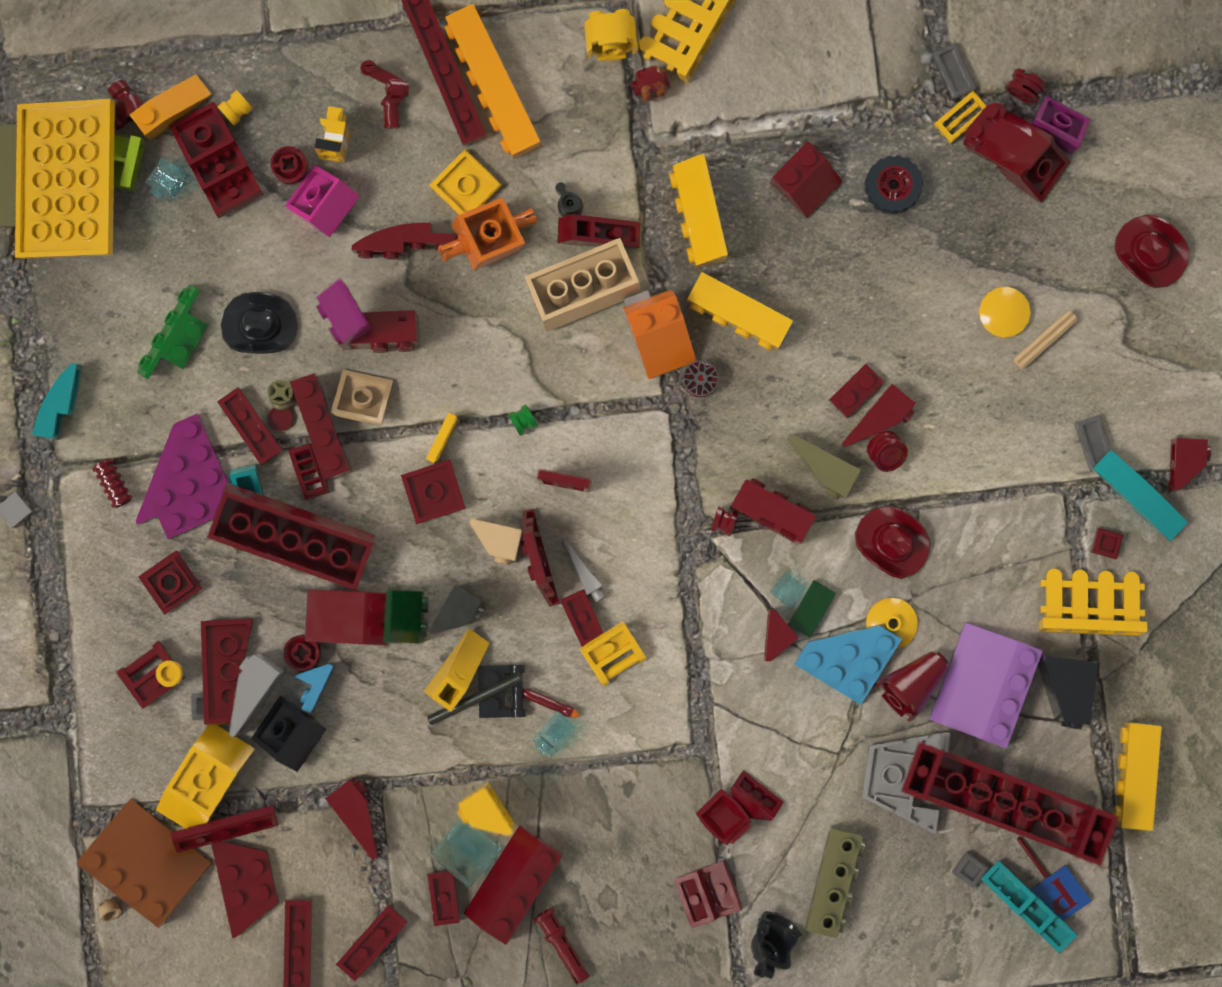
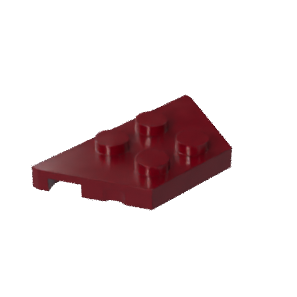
[520,509,560,607]
[211,841,279,938]

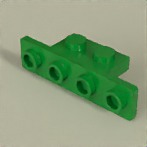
[137,284,209,379]

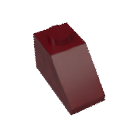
[1169,438,1211,491]

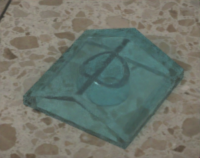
[430,819,502,888]

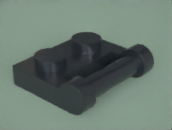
[478,665,526,718]

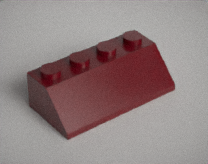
[463,825,563,945]

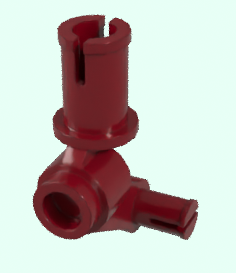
[360,60,409,129]

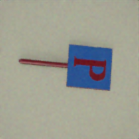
[1017,837,1092,921]

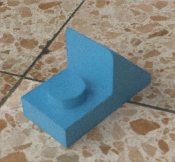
[294,663,336,714]

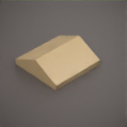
[331,369,393,426]

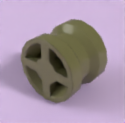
[267,380,295,411]

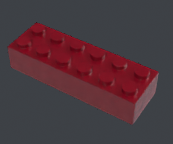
[207,483,375,590]

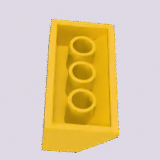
[669,154,728,269]

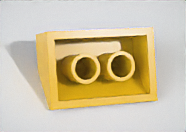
[457,781,516,836]

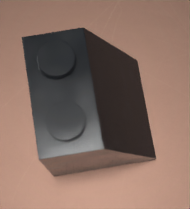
[1038,655,1098,730]

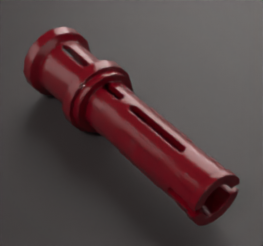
[533,907,590,985]

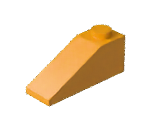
[130,74,212,141]

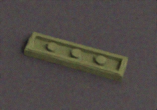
[0,124,17,228]

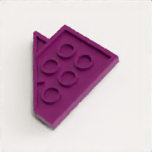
[136,414,229,539]

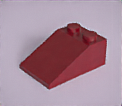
[304,589,388,646]

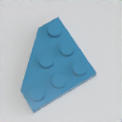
[794,625,902,705]

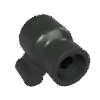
[555,182,583,217]

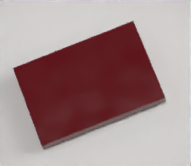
[537,469,591,492]

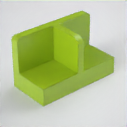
[114,135,146,192]

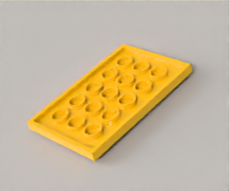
[15,99,115,259]

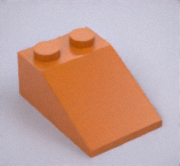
[623,290,697,379]

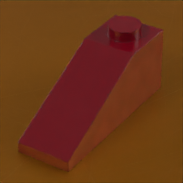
[557,214,641,248]
[841,384,916,448]
[325,778,379,861]

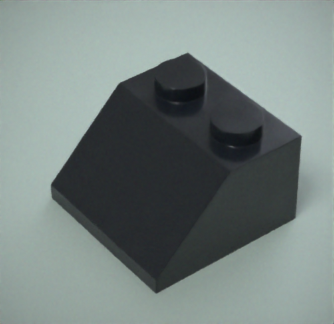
[251,696,326,772]

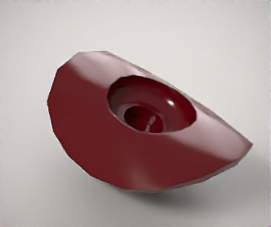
[1114,214,1190,288]
[855,506,930,579]

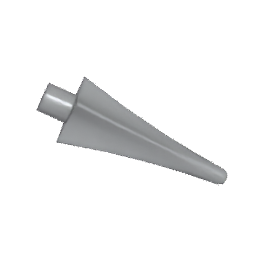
[562,539,605,603]

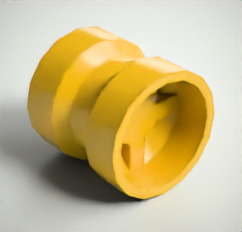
[217,90,253,126]

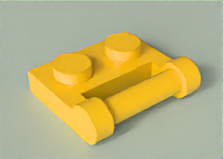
[580,621,647,687]

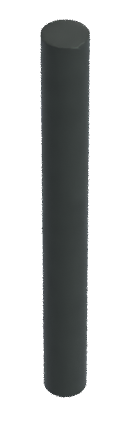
[427,672,523,725]

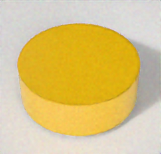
[156,661,184,687]

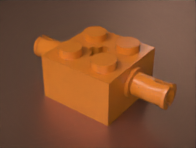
[438,197,537,271]

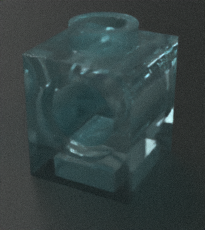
[145,157,188,201]

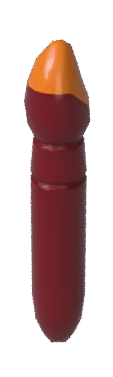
[523,689,579,718]

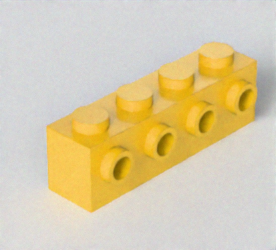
[686,272,793,352]
[1113,722,1162,831]

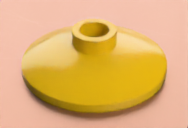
[866,598,918,649]

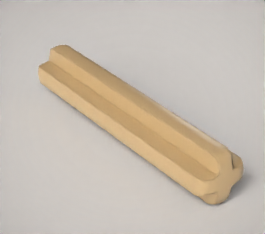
[1013,311,1078,369]

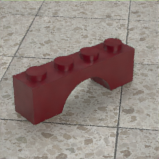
[290,373,352,481]

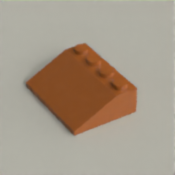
[76,799,212,928]

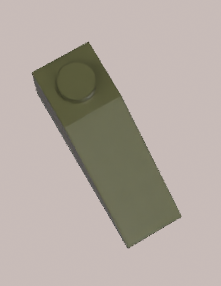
[788,434,861,500]

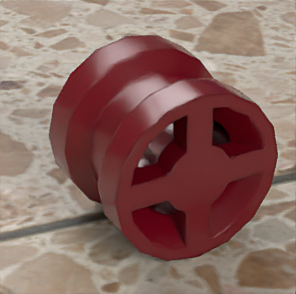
[710,506,738,537]

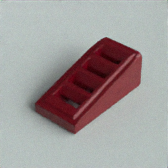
[288,443,330,500]

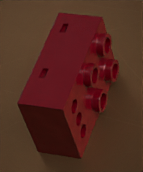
[338,310,420,353]

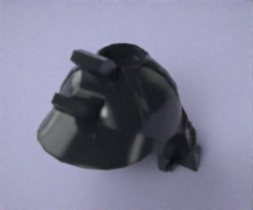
[751,911,802,979]

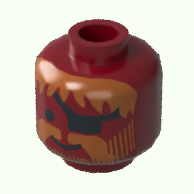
[631,65,671,103]

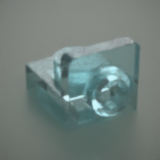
[532,711,576,757]

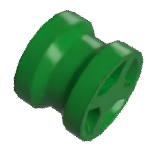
[508,404,538,436]

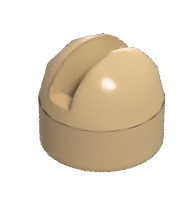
[98,899,121,922]

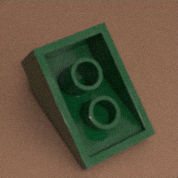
[384,590,429,644]

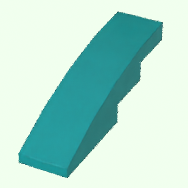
[1093,450,1188,542]
[981,860,1078,954]

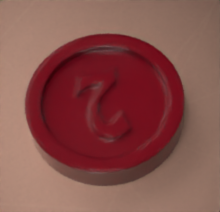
[267,408,294,431]

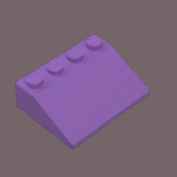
[929,623,1043,749]

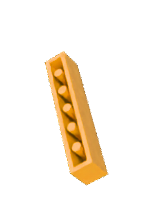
[444,4,541,160]

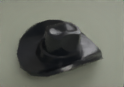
[221,292,298,354]

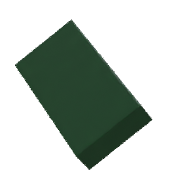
[787,580,836,638]

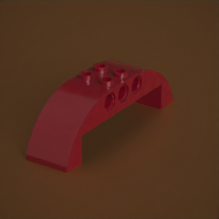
[901,742,1119,866]

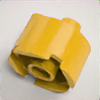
[584,9,638,61]

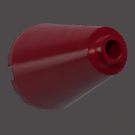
[876,651,948,721]

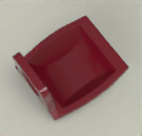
[695,789,752,845]

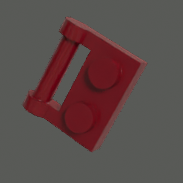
[116,640,186,709]

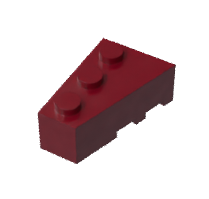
[730,478,816,545]

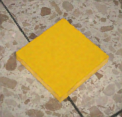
[429,149,502,215]

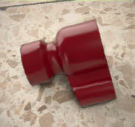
[107,80,144,130]

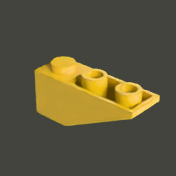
[423,628,490,712]

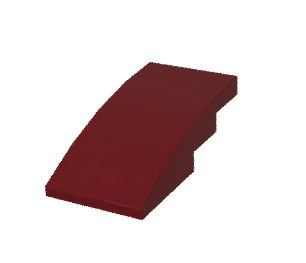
[169,101,264,219]

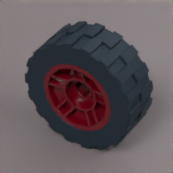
[865,155,923,215]

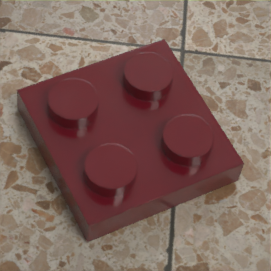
[401,459,466,524]

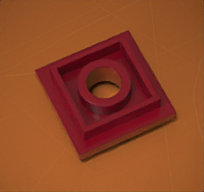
[138,550,203,615]

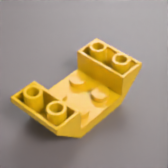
[156,725,256,829]

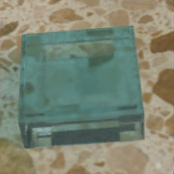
[769,572,806,608]

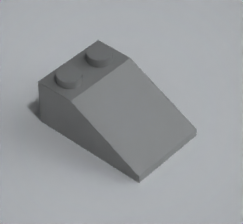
[229,653,286,738]

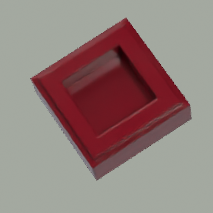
[1090,528,1124,560]

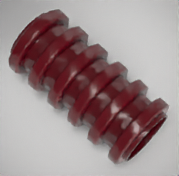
[92,459,133,508]

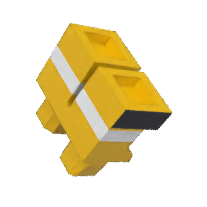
[314,106,350,163]

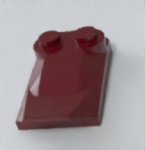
[963,103,1055,179]

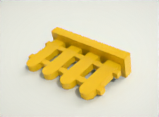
[639,0,736,84]
[1038,569,1147,636]

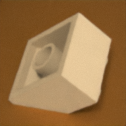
[470,518,523,565]

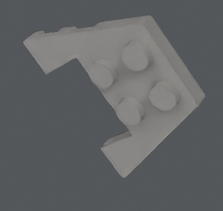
[861,732,951,834]

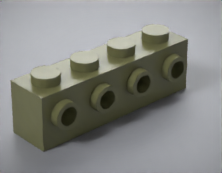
[805,826,865,938]

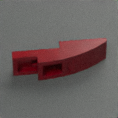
[351,223,457,260]

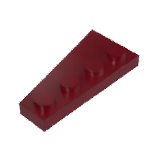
[201,618,253,725]

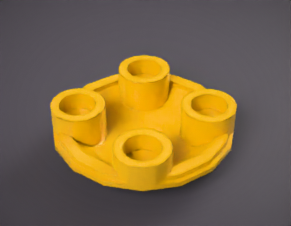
[978,287,1031,339]

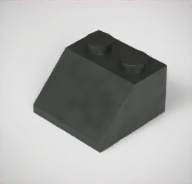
[429,585,486,634]

